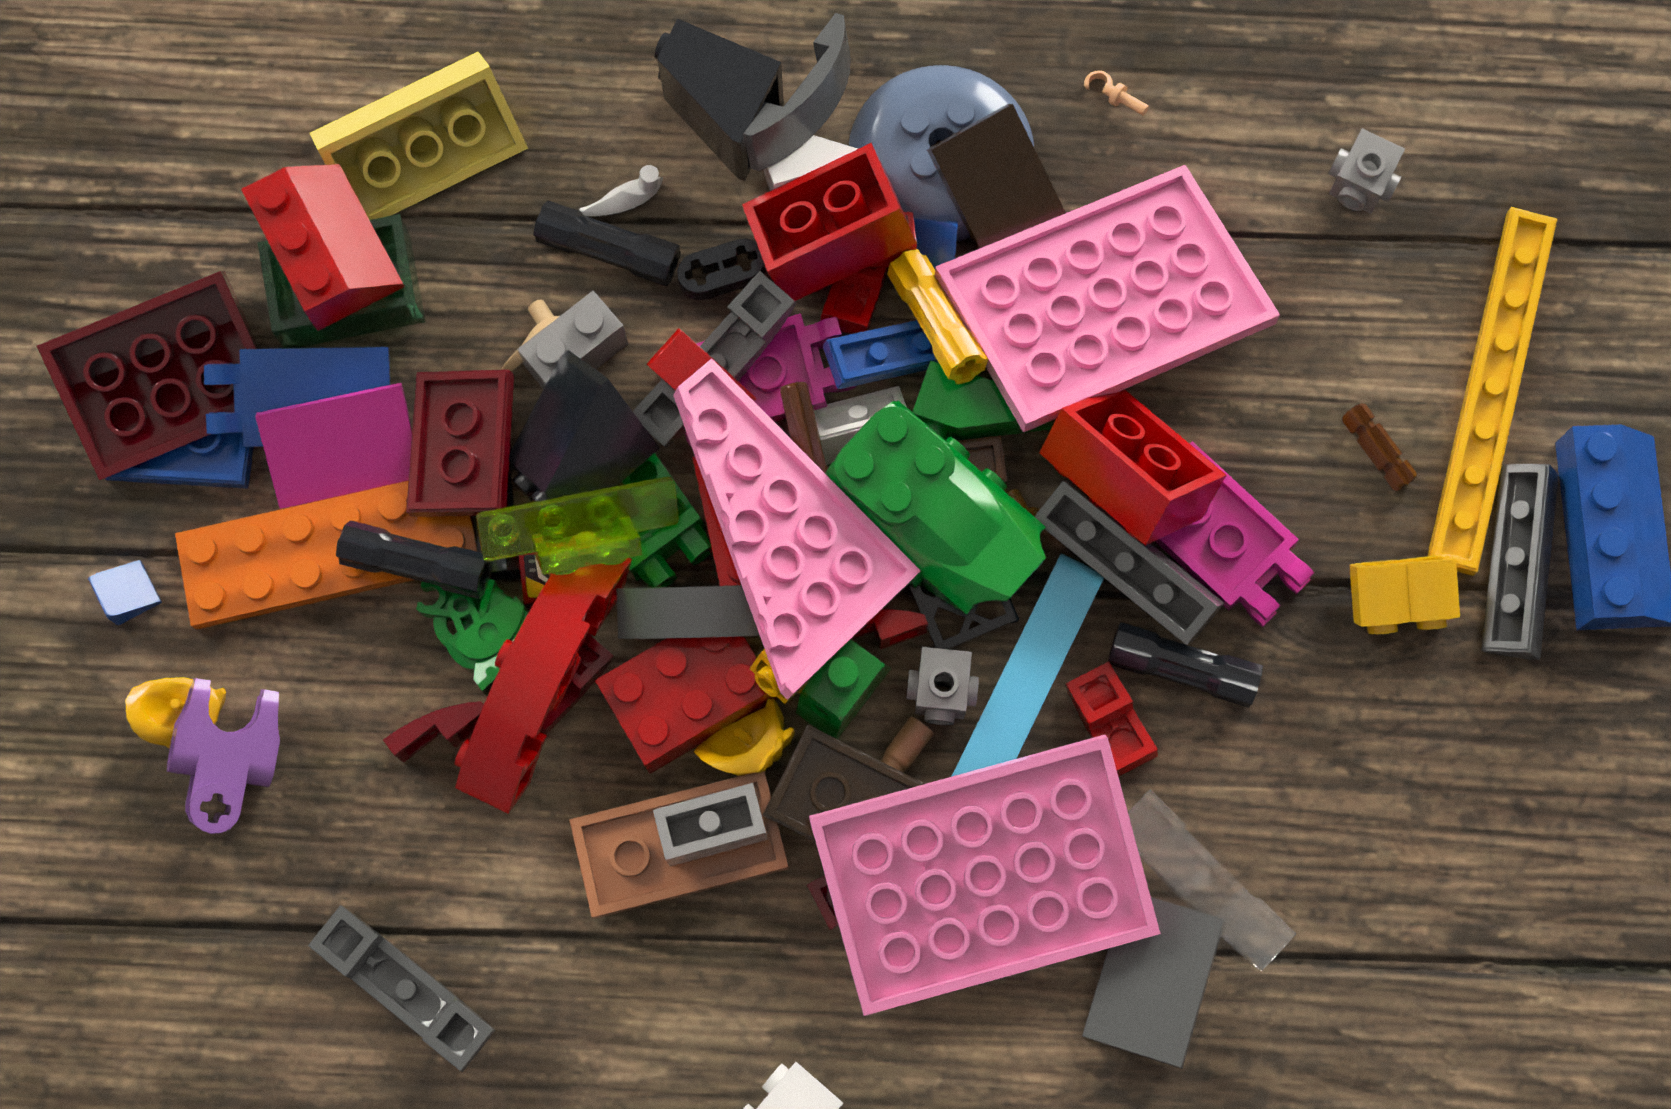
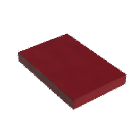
[406,369,514,517]

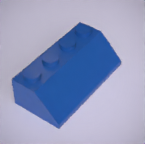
[1555,424,1671,630]

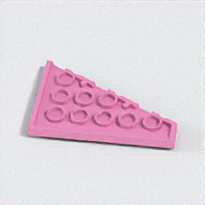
[673,359,921,700]

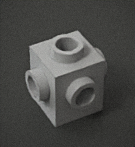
[1328,128,1405,214]
[907,647,979,725]

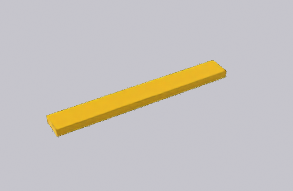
[1427,207,1557,576]

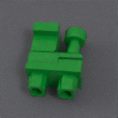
[587,453,713,587]

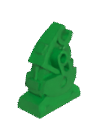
[416,579,528,696]

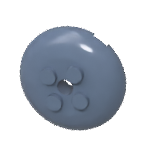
[849,65,1034,241]

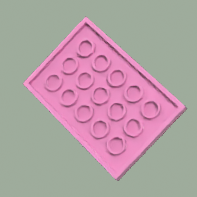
[934,165,1280,433]
[809,735,1161,1016]

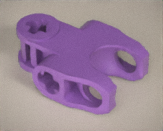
[167,678,280,834]

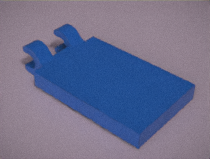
[204,347,390,447]

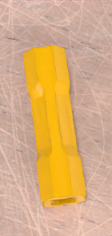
[887,249,988,384]

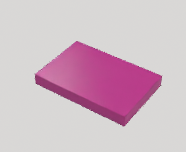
[255,383,412,509]

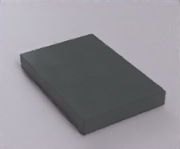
[1082,897,1225,1069]

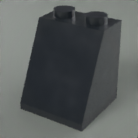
[654,19,784,181]
[509,350,660,526]

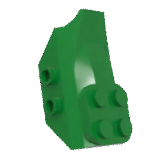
[825,400,1046,614]

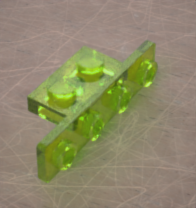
[476,476,679,575]

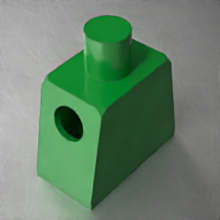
[795,639,891,739]

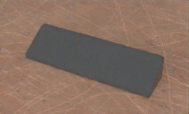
[1481,464,1558,660]

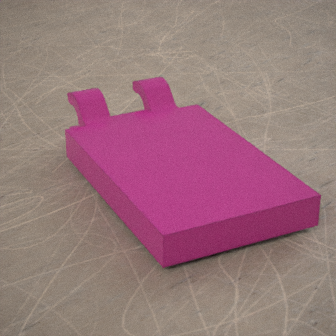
[685,313,856,446]
[1155,441,1314,627]

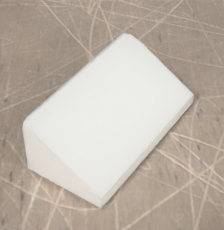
[814,386,907,465]

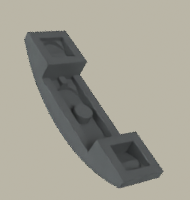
[743,13,851,171]
[633,271,796,448]
[616,585,759,639]
[308,905,496,1072]

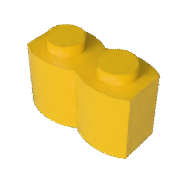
[1349,555,1460,634]

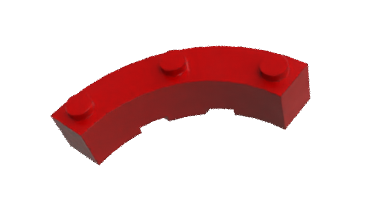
[454,534,632,814]

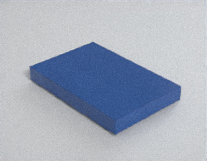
[104,432,254,489]

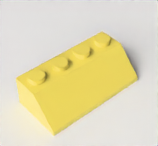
[310,52,528,225]

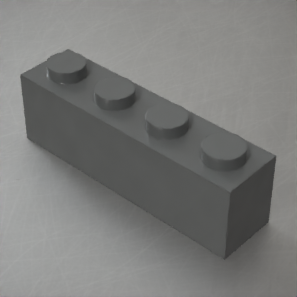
[1035,480,1225,645]

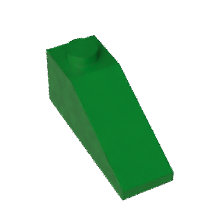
[912,361,1056,441]

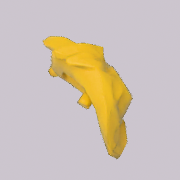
[125,677,226,749]
[694,698,795,776]

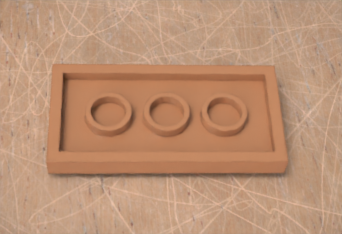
[569,771,789,919]

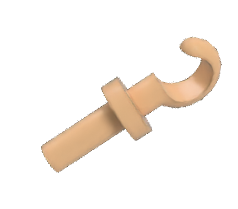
[1084,71,1149,116]

